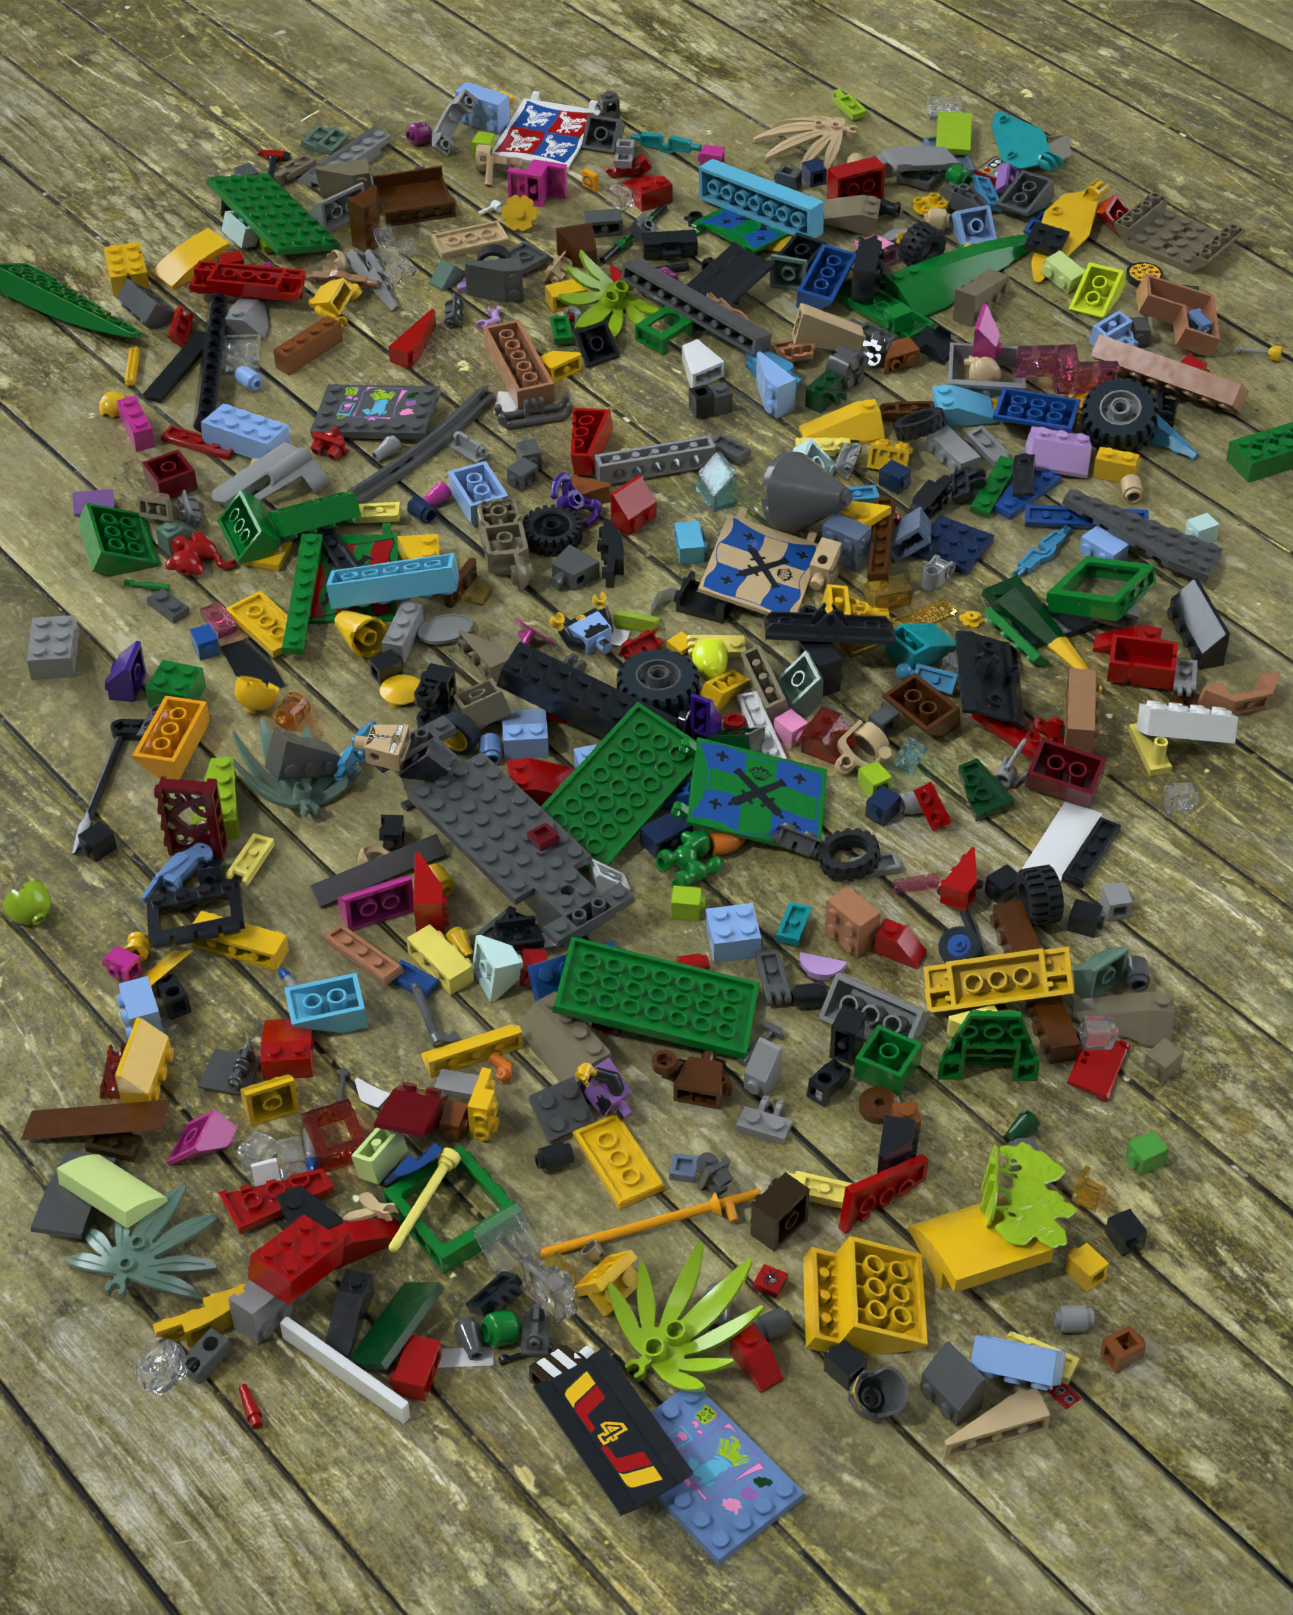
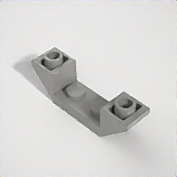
[432,89,478,157]

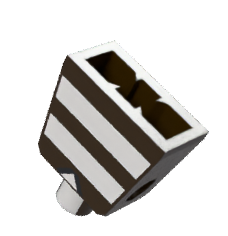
[529,1345,594,1385]

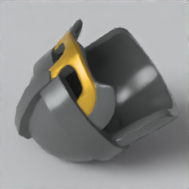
[847,1366,909,1421]

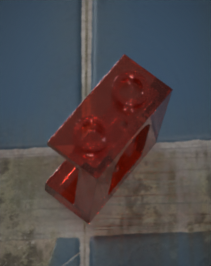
[301,1099,366,1173]

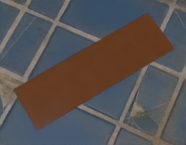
[21,1100,170,1140]

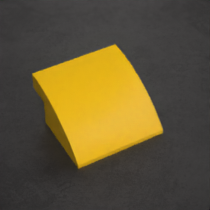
[908,1196,1054,1293]
[803,1236,928,1355]

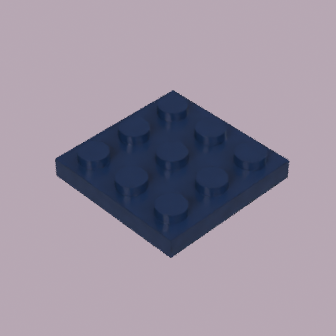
[911,515,995,576]

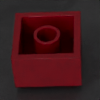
[142,449,198,500]

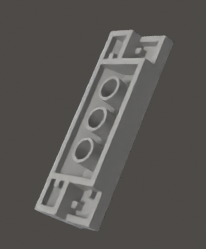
[298,124,392,188]

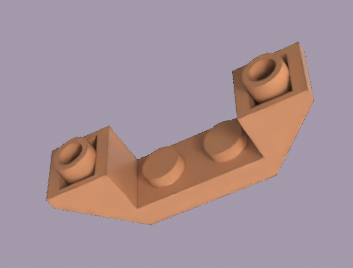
[1197,671,1280,715]

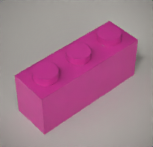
[116,396,155,452]

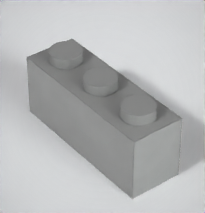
[925,425,981,473]
[382,601,424,664]

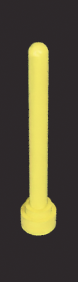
[389,1148,461,1253]

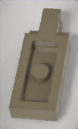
[274,154,317,185]

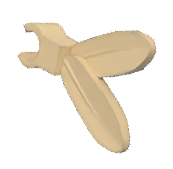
[342,1192,399,1222]

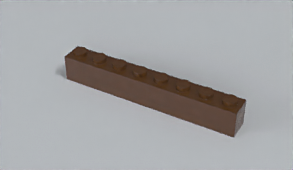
[990,900,1080,1064]

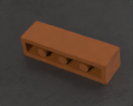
[274,315,343,375]

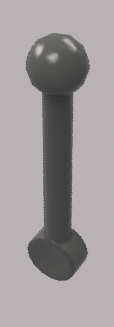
[334,1068,349,1110]

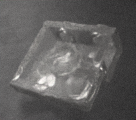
[521,1254,578,1324]

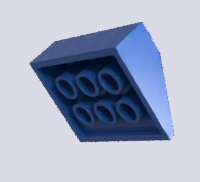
[993,387,1081,432]

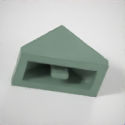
[429,259,466,292]

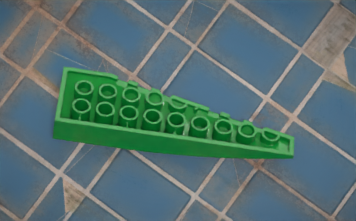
[885,234,1031,318]
[0,263,143,337]

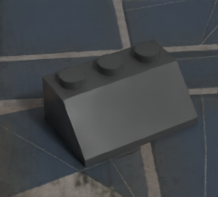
[116,279,175,329]

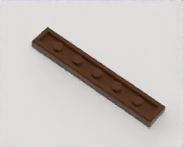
[867,498,896,581]

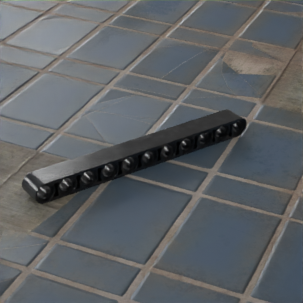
[193,293,228,433]

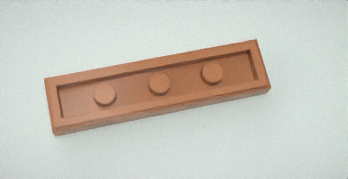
[324,924,404,986]

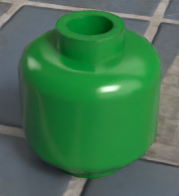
[945,164,972,185]
[480,1309,522,1348]

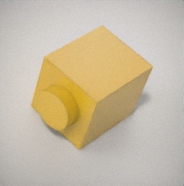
[1065,1243,1109,1292]

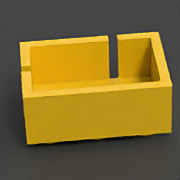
[103,242,150,296]

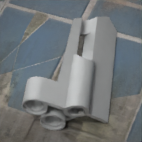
[212,442,330,508]

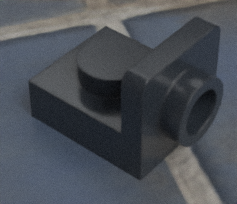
[197,859,226,885]

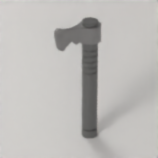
[411,982,461,1048]

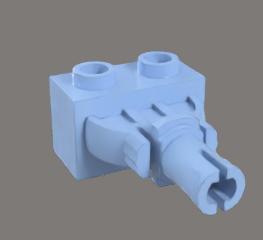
[1089,310,1139,347]

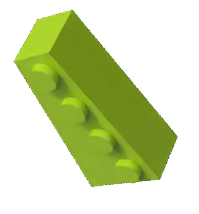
[191,756,240,840]

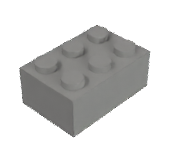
[27,615,79,680]

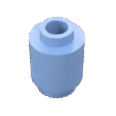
[235,366,263,392]

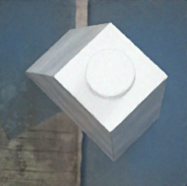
[682,339,724,388]

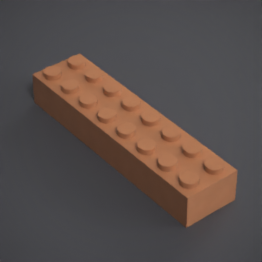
[1090,334,1249,414]

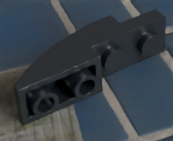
[597,518,624,588]

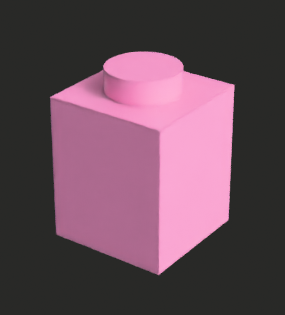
[774,709,809,748]

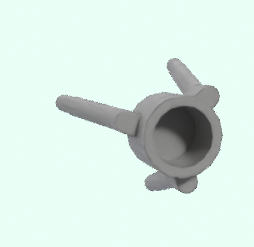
[994,738,1028,788]

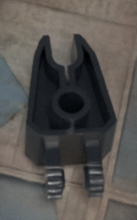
[910,475,952,520]

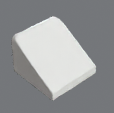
[251,1158,281,1186]

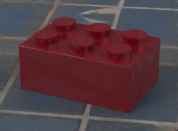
[1025,737,1107,809]

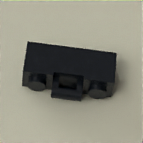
[641,229,698,259]

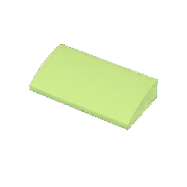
[57,1154,168,1229]

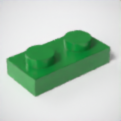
[549,315,573,345]

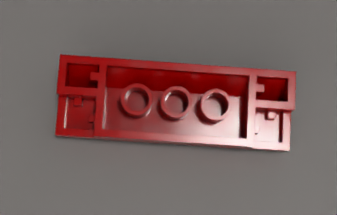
[189,260,306,302]

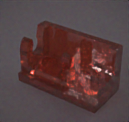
[100,1043,127,1099]

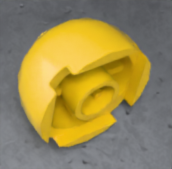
[234,676,280,714]

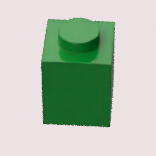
[882,302,913,334]

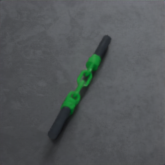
[600,204,667,264]

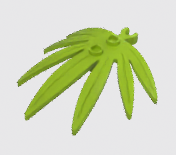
[558,249,660,339]
[608,1241,764,1393]

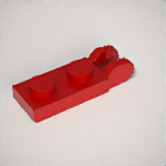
[167,304,194,348]

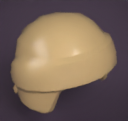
[964,355,1001,382]

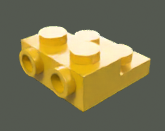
[467,1067,500,1142]

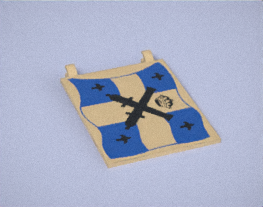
[697,506,818,615]

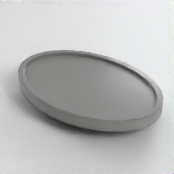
[418,614,472,645]

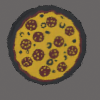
[1126,262,1163,287]

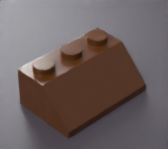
[348,185,381,253]
[882,673,960,737]

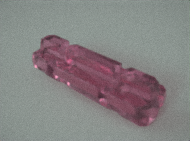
[893,873,939,893]

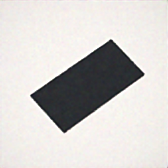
[221,637,285,688]

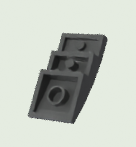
[31,1151,117,1239]

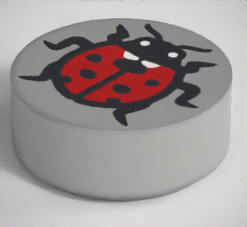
[564,306,582,326]

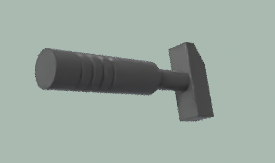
[737,1020,783,1066]

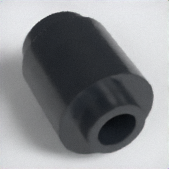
[791,982,828,1009]
[534,1142,574,1173]

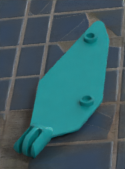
[992,111,1063,173]

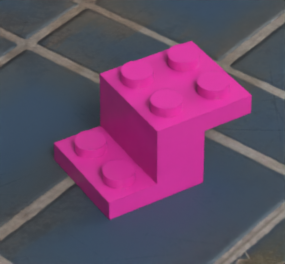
[507,159,568,207]

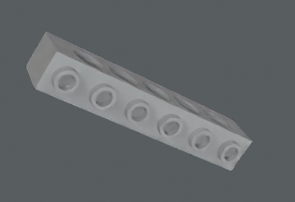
[595,435,715,484]

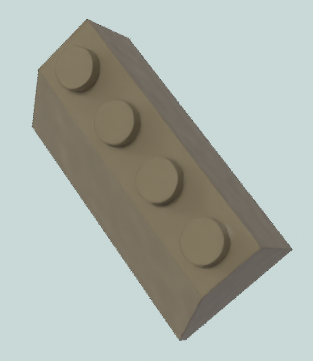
[519,991,612,1086]

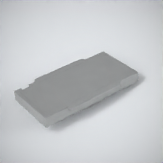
[881,146,959,173]

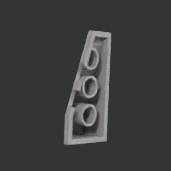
[225,297,269,341]

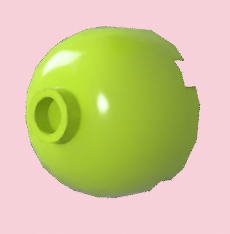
[2,880,51,925]

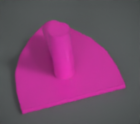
[514,618,555,645]

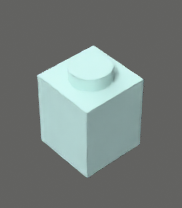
[1185,513,1219,543]

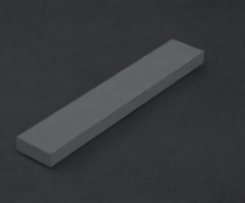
[310,833,446,907]

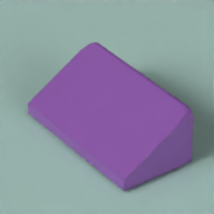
[995,161,1019,194]
[73,489,115,516]

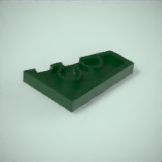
[958,758,1015,822]

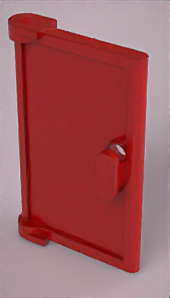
[1067,1030,1131,1102]

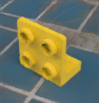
[866,438,915,470]

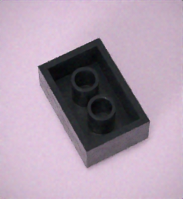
[851,239,885,304]

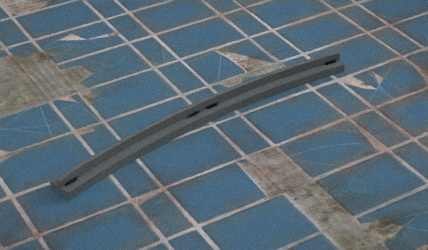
[291,385,495,542]

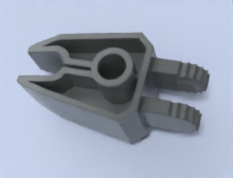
[939,182,987,211]

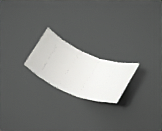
[650,588,678,616]

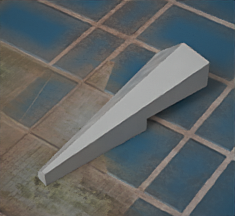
[345,248,400,311]

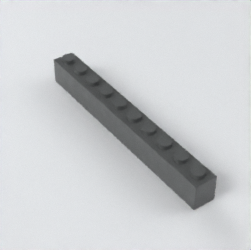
[620,259,772,356]

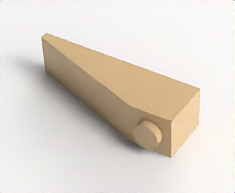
[942,1388,1050,1460]

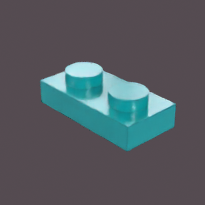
[776,901,812,946]

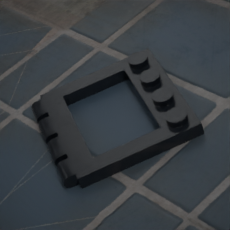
[146,879,245,951]

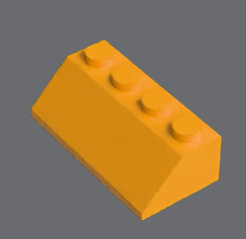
[132,696,210,780]

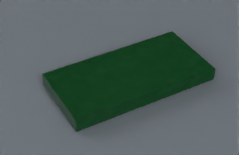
[349,1282,444,1370]

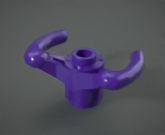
[550,472,602,528]

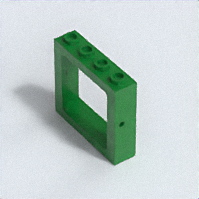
[1046,556,1156,621]
[383,1145,522,1274]

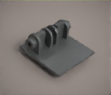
[199,1045,260,1095]

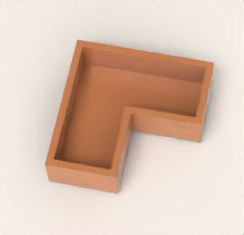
[1136,274,1220,357]

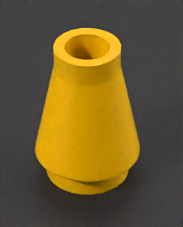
[446,926,474,960]

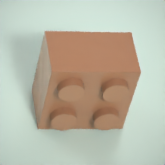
[825,886,881,959]

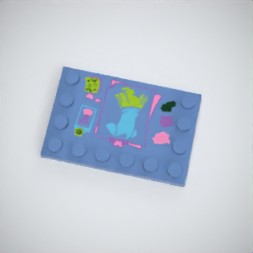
[651,1391,804,1565]

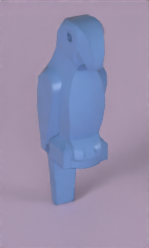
[141,843,213,904]

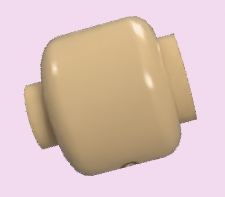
[923,208,950,232]

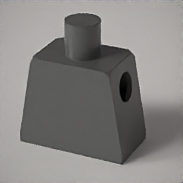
[550,545,600,591]

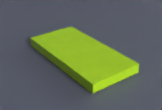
[936,111,972,155]

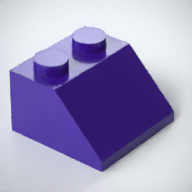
[105,641,147,702]

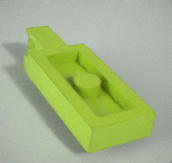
[833,89,867,121]

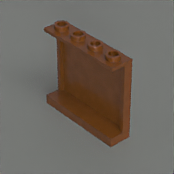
[373,165,456,227]

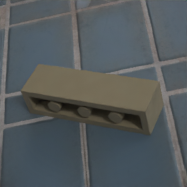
[740,644,790,726]

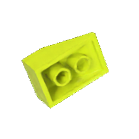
[1069,262,1126,319]

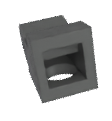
[180,1328,234,1384]

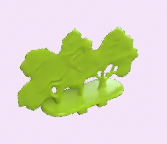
[980,1142,1078,1248]

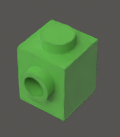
[1125,1131,1169,1176]

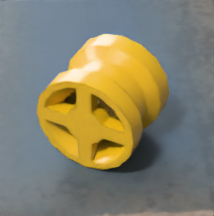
[125,932,150,961]

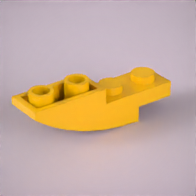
[153,1284,246,1348]

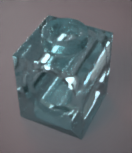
[894,736,928,776]

